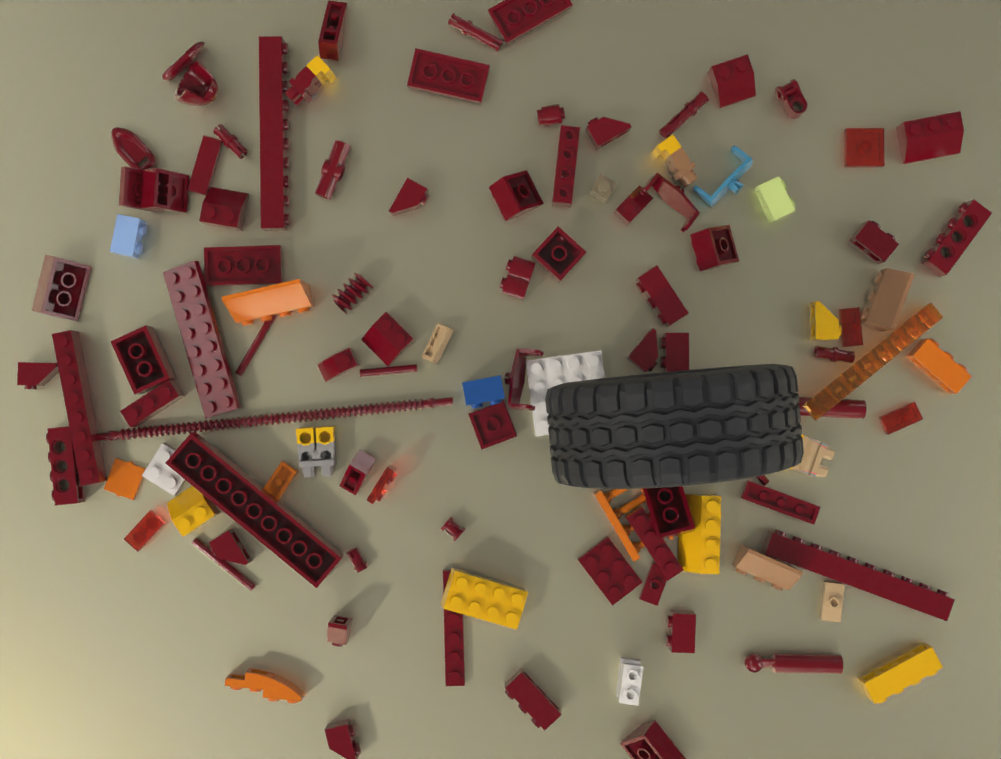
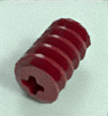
[332,273,374,315]

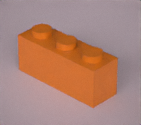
[907,338,972,394]

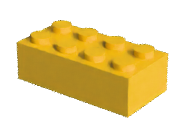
[440,567,528,630]

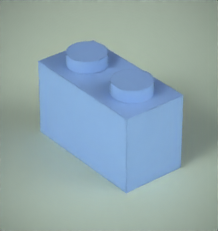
[110,214,147,258]

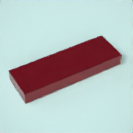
[187,135,223,196]

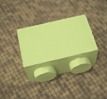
[754,176,795,223]

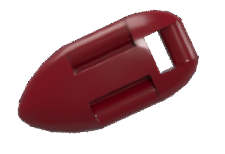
[162,41,204,81]
[111,127,155,170]

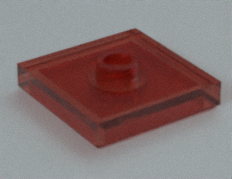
[844,128,885,168]

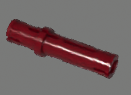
[448,13,504,52]
[659,91,709,139]

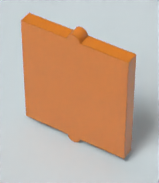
[104,458,146,500]

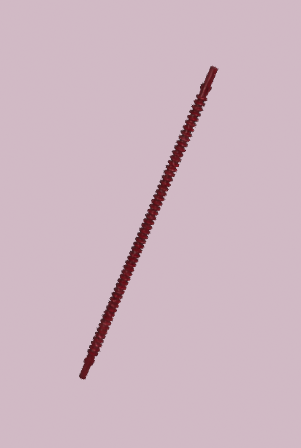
[96,397,453,441]

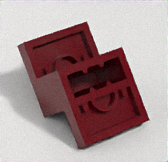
[119,166,189,213]

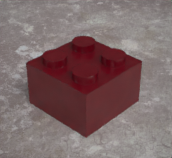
[531,226,586,283]

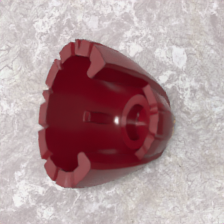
[175,61,218,106]

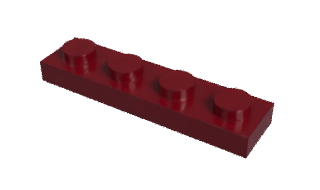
[740,480,821,525]
[625,506,684,580]

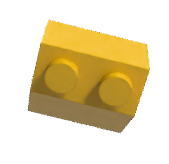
[167,486,220,537]

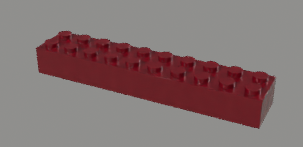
[165,432,344,588]

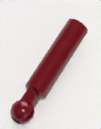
[797,397,867,419]
[744,653,843,674]

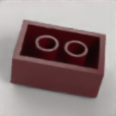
[110,325,176,395]

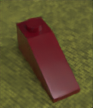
[318,1,347,61]

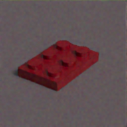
[577,536,643,606]

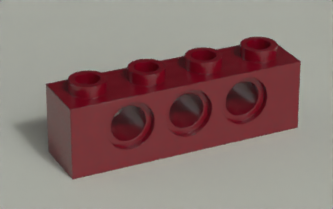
[552,125,580,208]
[922,199,992,277]
[46,426,85,506]

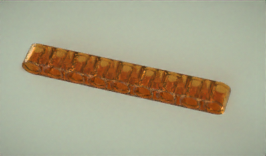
[803,302,944,421]

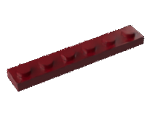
[443,569,465,686]

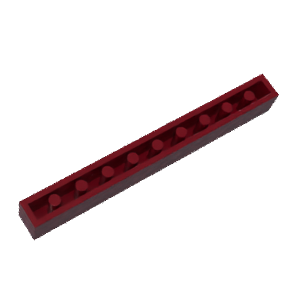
[259,36,290,231]
[761,529,955,621]

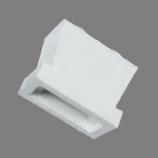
[616,657,643,706]

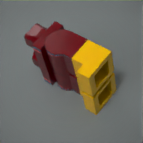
[285,55,337,107]

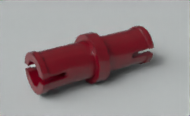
[213,124,248,159]
[813,346,855,363]

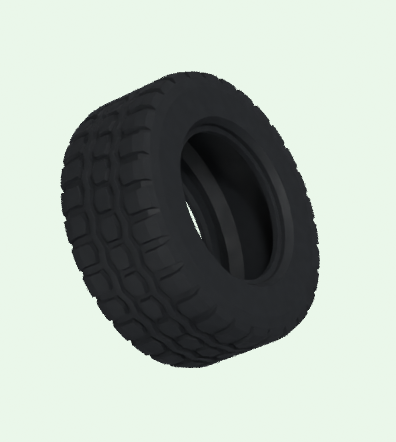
[545,364,804,489]

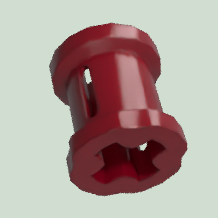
[440,517,465,542]

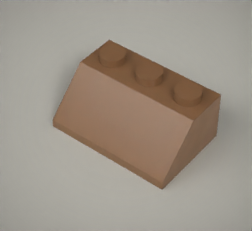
[860,268,915,331]
[732,544,803,591]

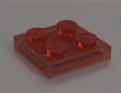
[367,465,398,504]

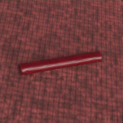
[360,364,418,377]

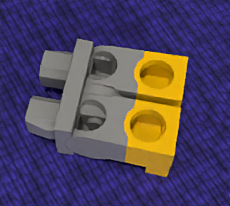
[296,426,337,477]

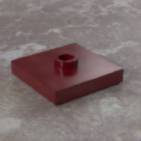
[468,400,517,450]

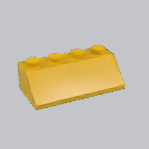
[677,494,721,574]

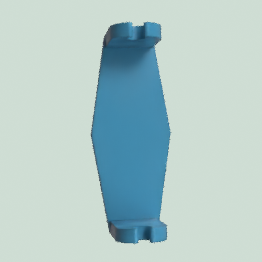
[693,146,753,207]

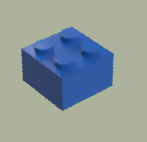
[462,375,505,409]

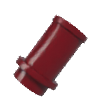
[346,547,367,573]

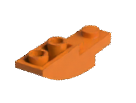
[225,668,305,703]

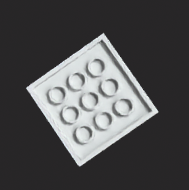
[525,350,605,436]

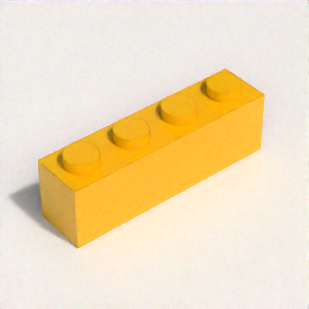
[858,643,943,704]

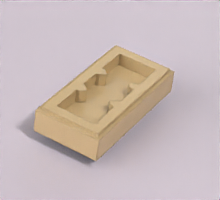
[421,323,454,364]
[820,581,845,623]

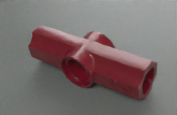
[315,140,351,200]

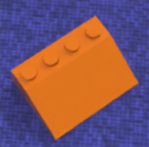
[222,279,314,326]

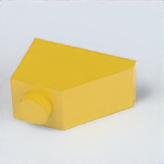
[810,301,842,341]

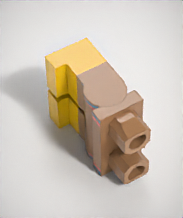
[651,135,698,188]

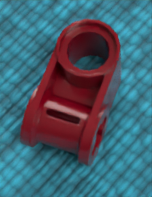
[775,79,808,119]

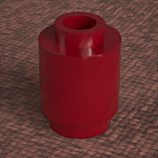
[537,104,565,126]

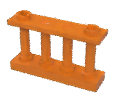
[594,489,674,561]

